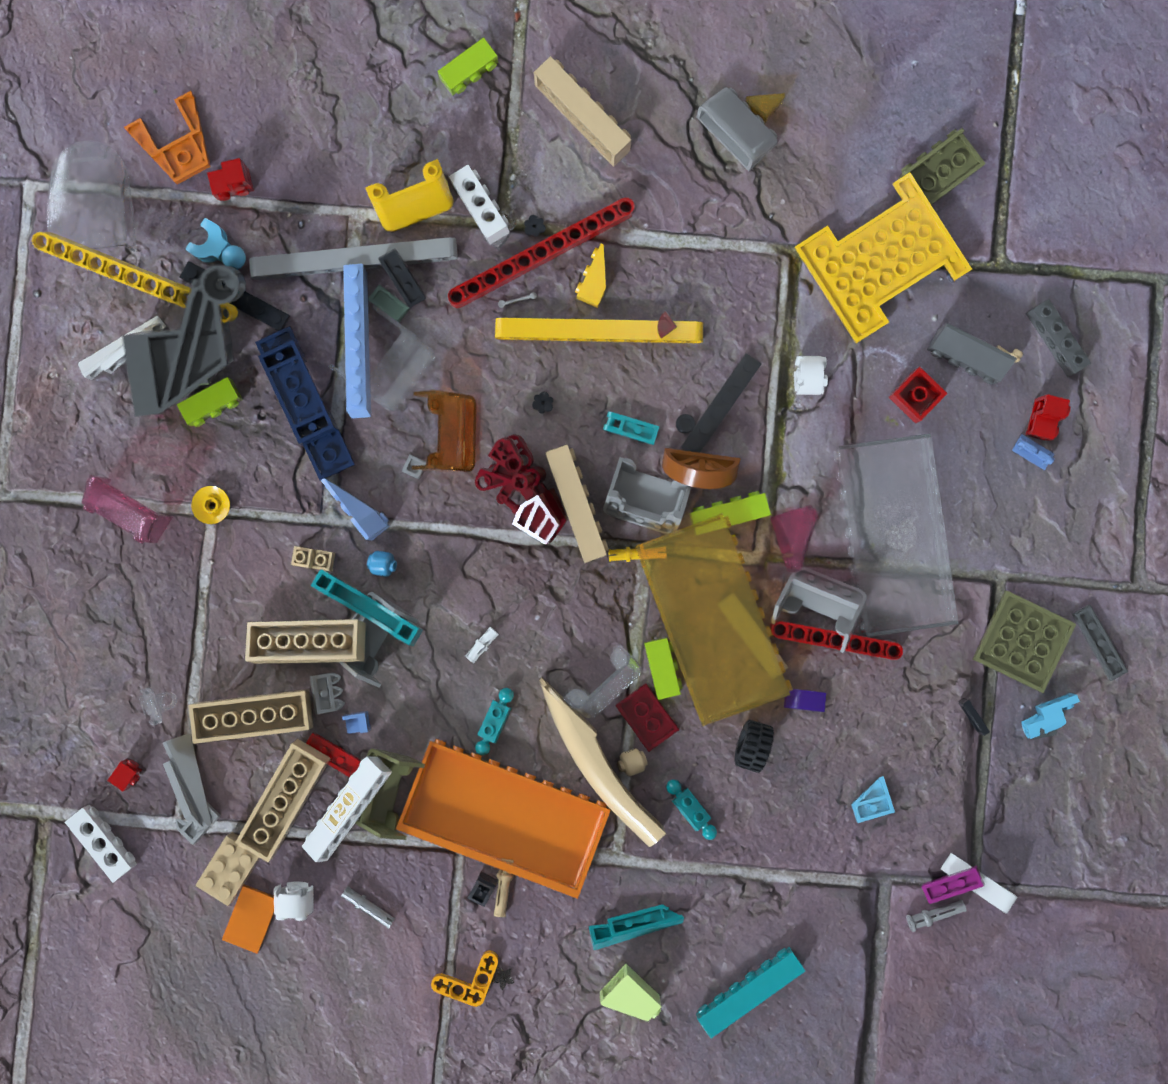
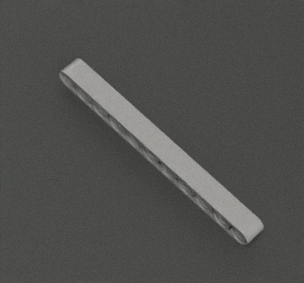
[249,237,458,280]

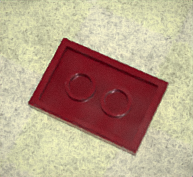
[615,683,680,752]

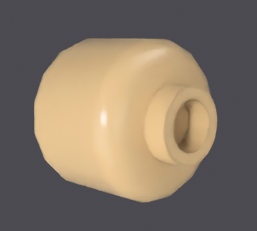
[617,748,647,776]

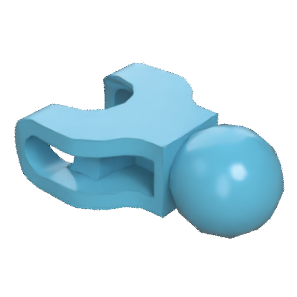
[185,218,246,269]

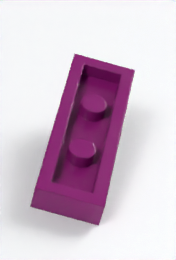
[921,866,985,904]

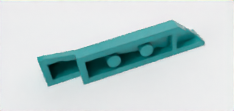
[589,904,684,950]

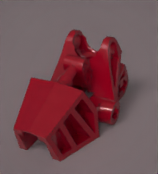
[475,434,568,545]

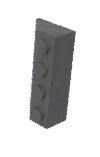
[927,323,1017,385]

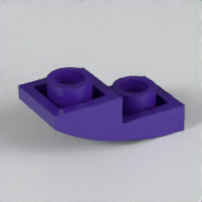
[784,688,826,712]

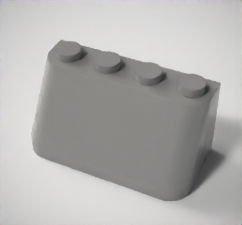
[696,87,778,171]

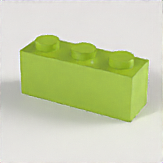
[437,37,498,96]
[176,377,243,427]
[644,637,683,700]

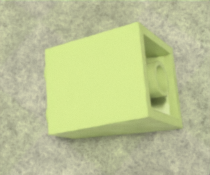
[600,964,662,1021]

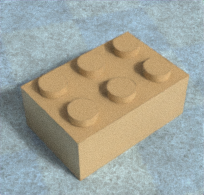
[195,832,260,906]

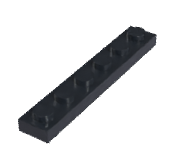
[179,261,290,331]
[680,353,761,453]

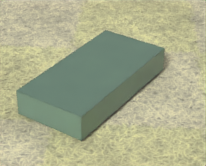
[368,285,410,324]

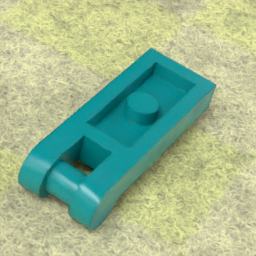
[603,411,659,445]

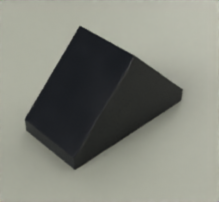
[467,871,498,907]

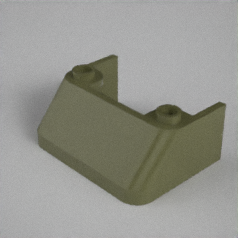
[355,748,425,840]

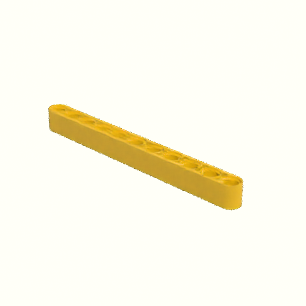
[32,232,238,323]
[495,318,703,343]

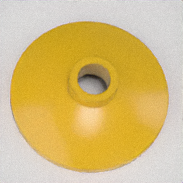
[191,486,230,524]

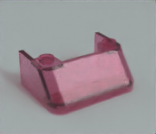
[81,475,173,544]

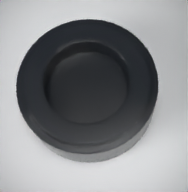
[676,414,695,434]

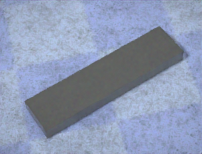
[1072,605,1128,681]

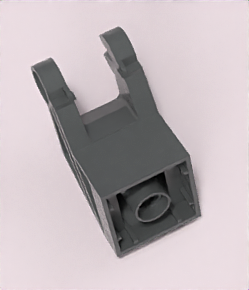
[122,265,246,416]

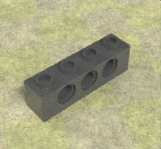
[1025,299,1091,377]

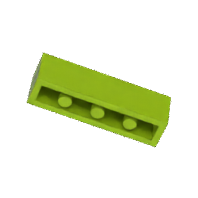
[689,491,771,535]

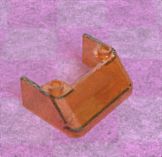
[412,390,476,472]

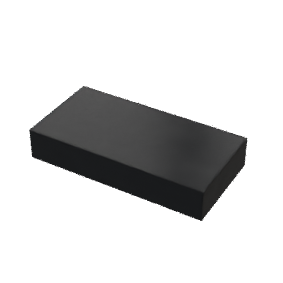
[958,698,990,736]

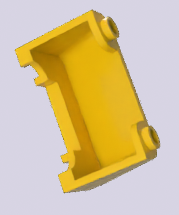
[365,159,454,232]

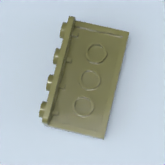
[898,128,986,205]

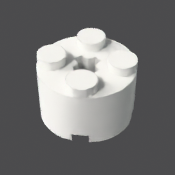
[794,356,828,395]
[274,882,314,921]

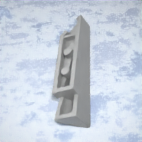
[163,734,212,832]

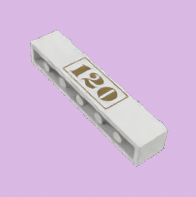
[302,757,392,862]

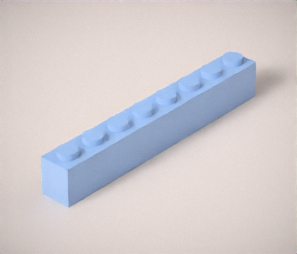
[343,263,371,419]

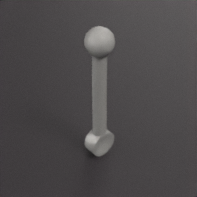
[498,292,537,308]

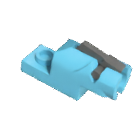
[1021,693,1080,740]

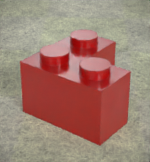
[207,158,254,201]
[1026,394,1071,441]

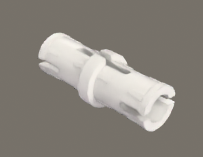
[465,627,499,663]

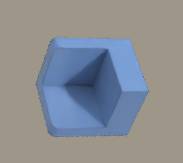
[342,711,371,734]

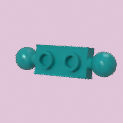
[475,688,514,756]
[666,779,717,840]

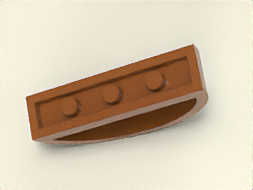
[662,448,741,489]

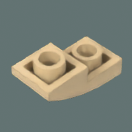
[291,546,335,571]

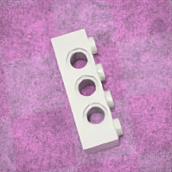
[449,165,510,245]
[65,804,137,882]

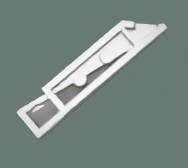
[78,316,167,380]

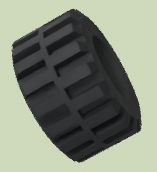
[734,719,774,773]

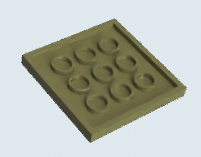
[972,590,1076,693]

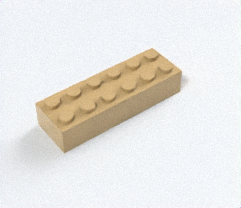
[534,56,631,167]
[545,445,609,563]
[245,620,366,664]
[189,689,313,744]
[235,739,331,863]

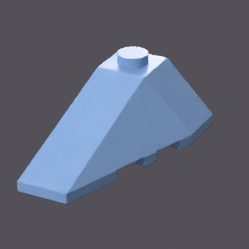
[321,478,390,541]

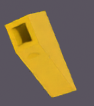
[575,243,606,309]

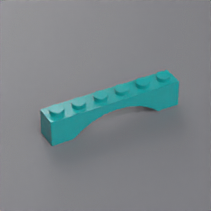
[310,569,423,646]

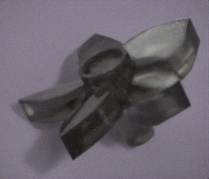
[492,967,515,990]

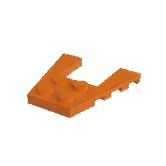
[124,91,211,185]

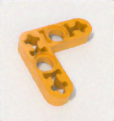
[431,950,498,1007]

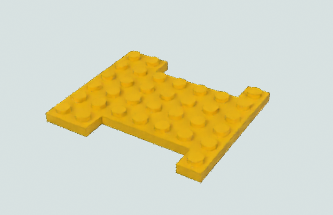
[795,172,972,344]

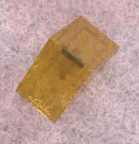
[745,93,785,123]

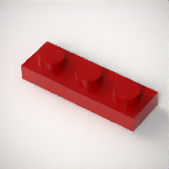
[306,732,362,777]

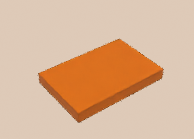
[222,884,274,954]

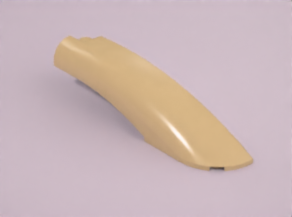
[539,677,666,847]

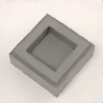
[402,454,427,480]

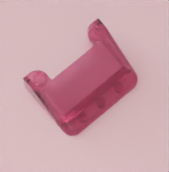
[770,505,818,572]

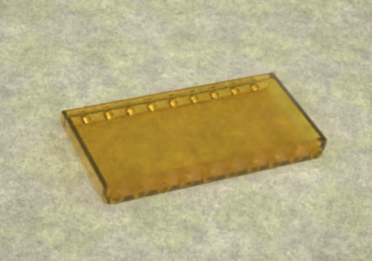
[635,513,793,726]

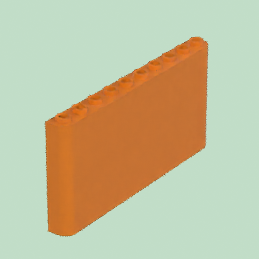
[396,738,611,899]

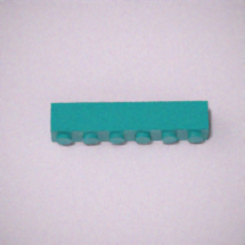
[696,947,806,1039]

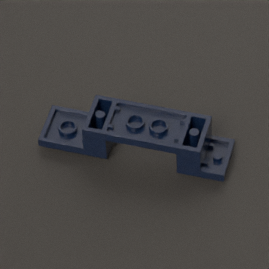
[255,326,355,481]

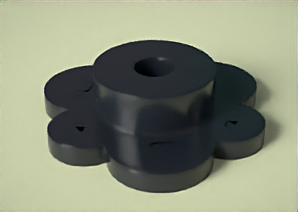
[524,215,546,237]
[532,391,554,414]

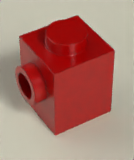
[107,759,142,792]

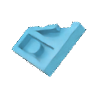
[851,776,895,823]

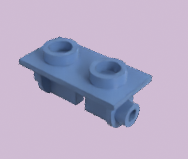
[1012,434,1055,470]

